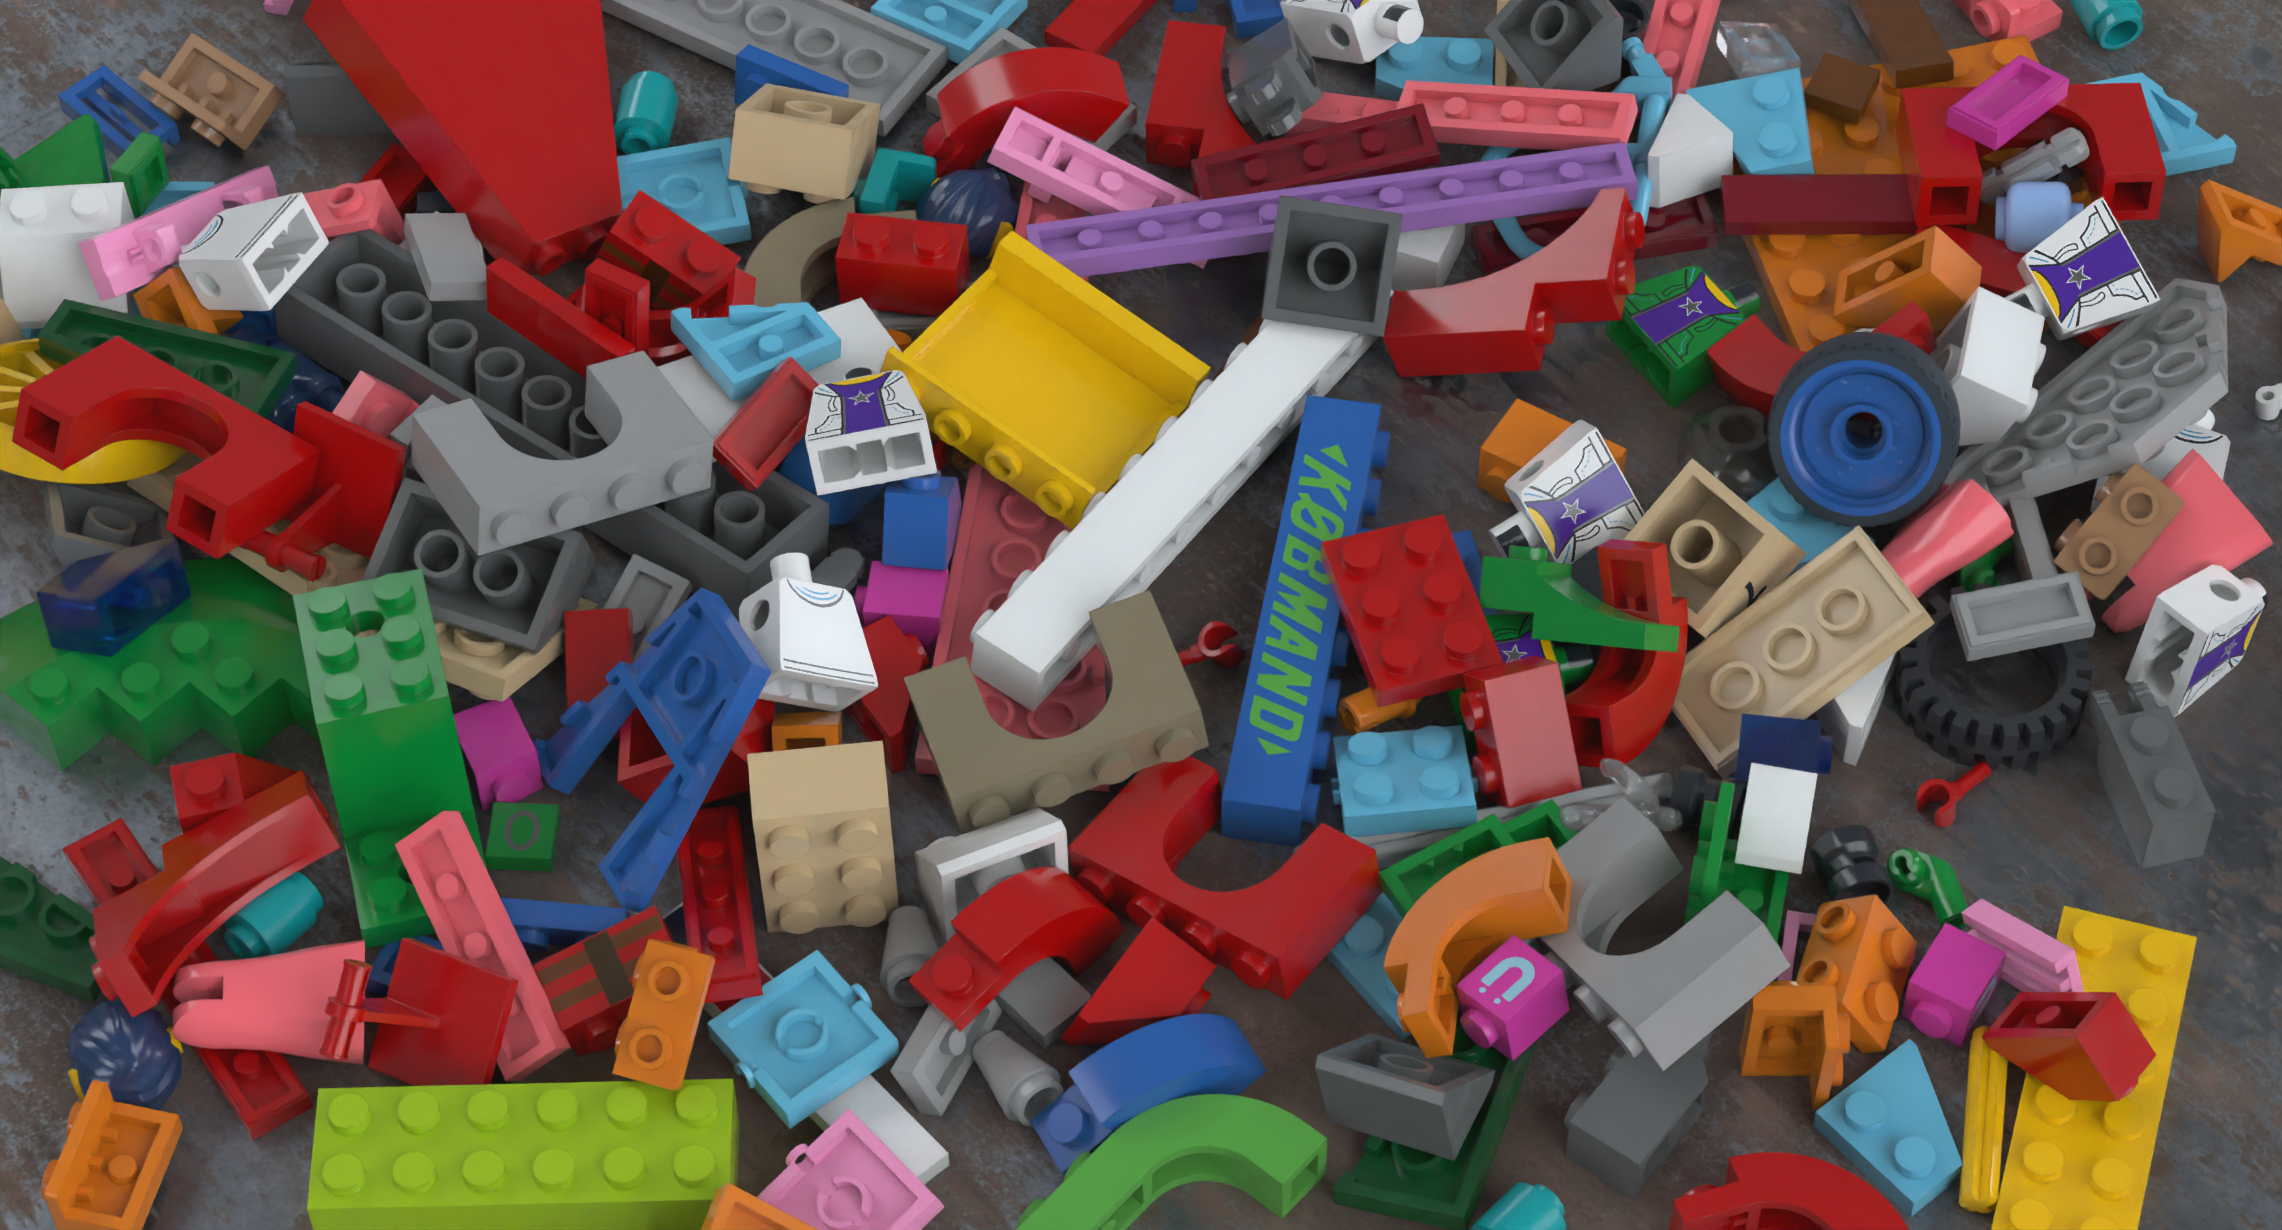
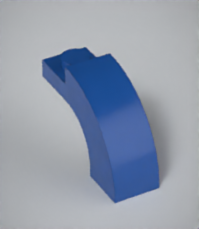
[1030,1014,1267,1175]

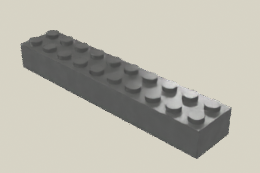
[275,229,829,622]

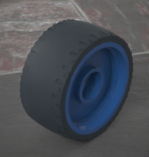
[1768,331,1961,528]

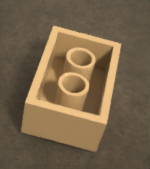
[747,740,899,934]

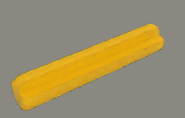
[1959,1026,2008,1214]

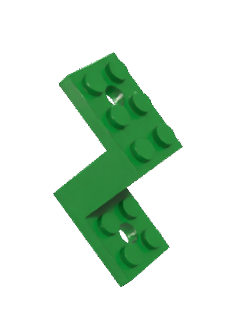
[292,568,487,949]

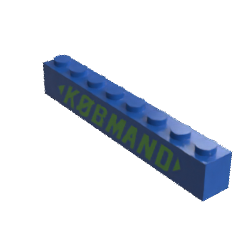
[1222,395,1391,847]

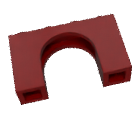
[1896,83,2166,226]
[12,336,321,559]
[1068,756,1383,1000]

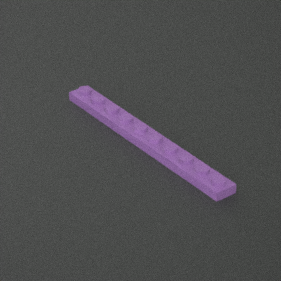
[1026,142,1637,277]

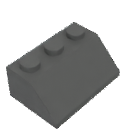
[361,477,596,654]

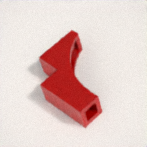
[1145,20,1257,198]
[1383,188,1645,377]
[89,770,340,1018]

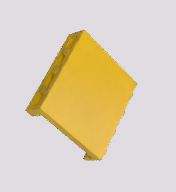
[880,230,1211,530]

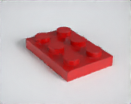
[1321,514,1503,707]

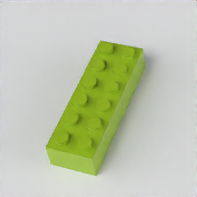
[307,1079,740,1230]

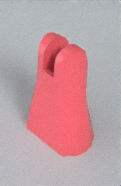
[2083,449,2273,634]
[1881,479,2014,599]
[172,940,365,1065]

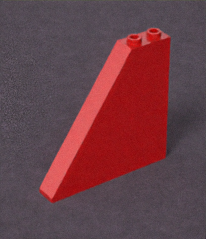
[303,0,623,276]

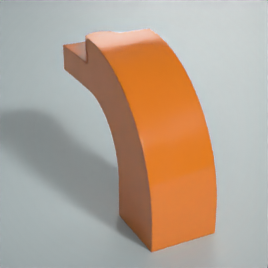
[1383,837,1573,1059]

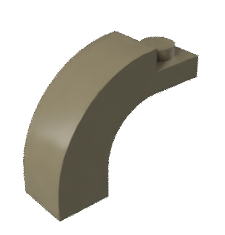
[744,197,917,307]

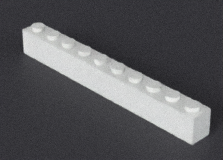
[970,290,1394,712]

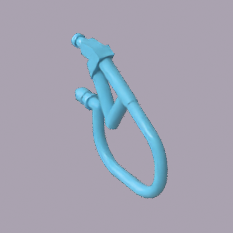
[1480,37,1673,260]

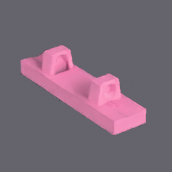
[987,107,1208,269]
[79,165,279,301]

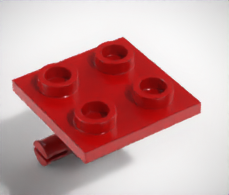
[240,401,406,582]
[319,938,519,1086]

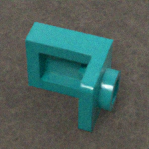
[853,147,937,214]

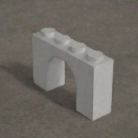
[411,351,714,556]
[1522,797,1791,1071]

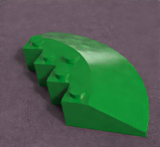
[0,558,321,771]

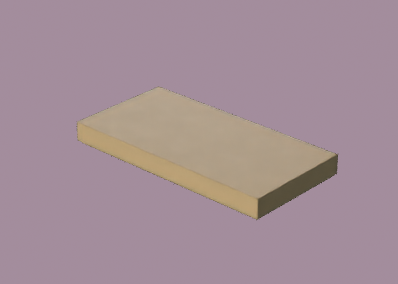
[1671,525,1935,779]

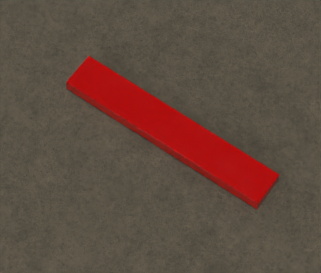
[62,818,313,1141]

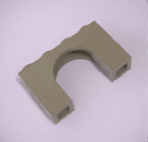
[904,590,1209,835]

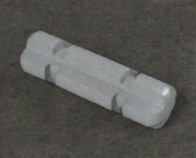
[1980,128,2090,206]

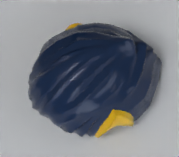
[916,168,1019,259]
[66,1000,183,1111]

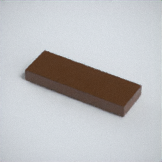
[1848,0,1954,89]

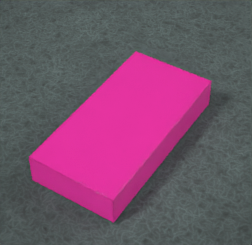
[1946,55,2069,151]

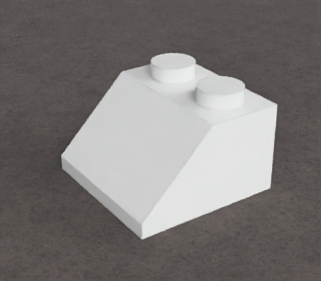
[0,182,135,329]
[1929,287,2046,446]
[914,807,1069,944]

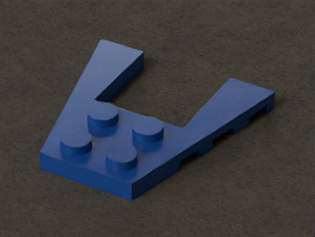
[533,588,772,913]

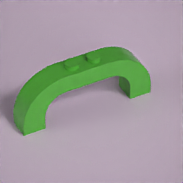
[1016,1094,1327,1230]

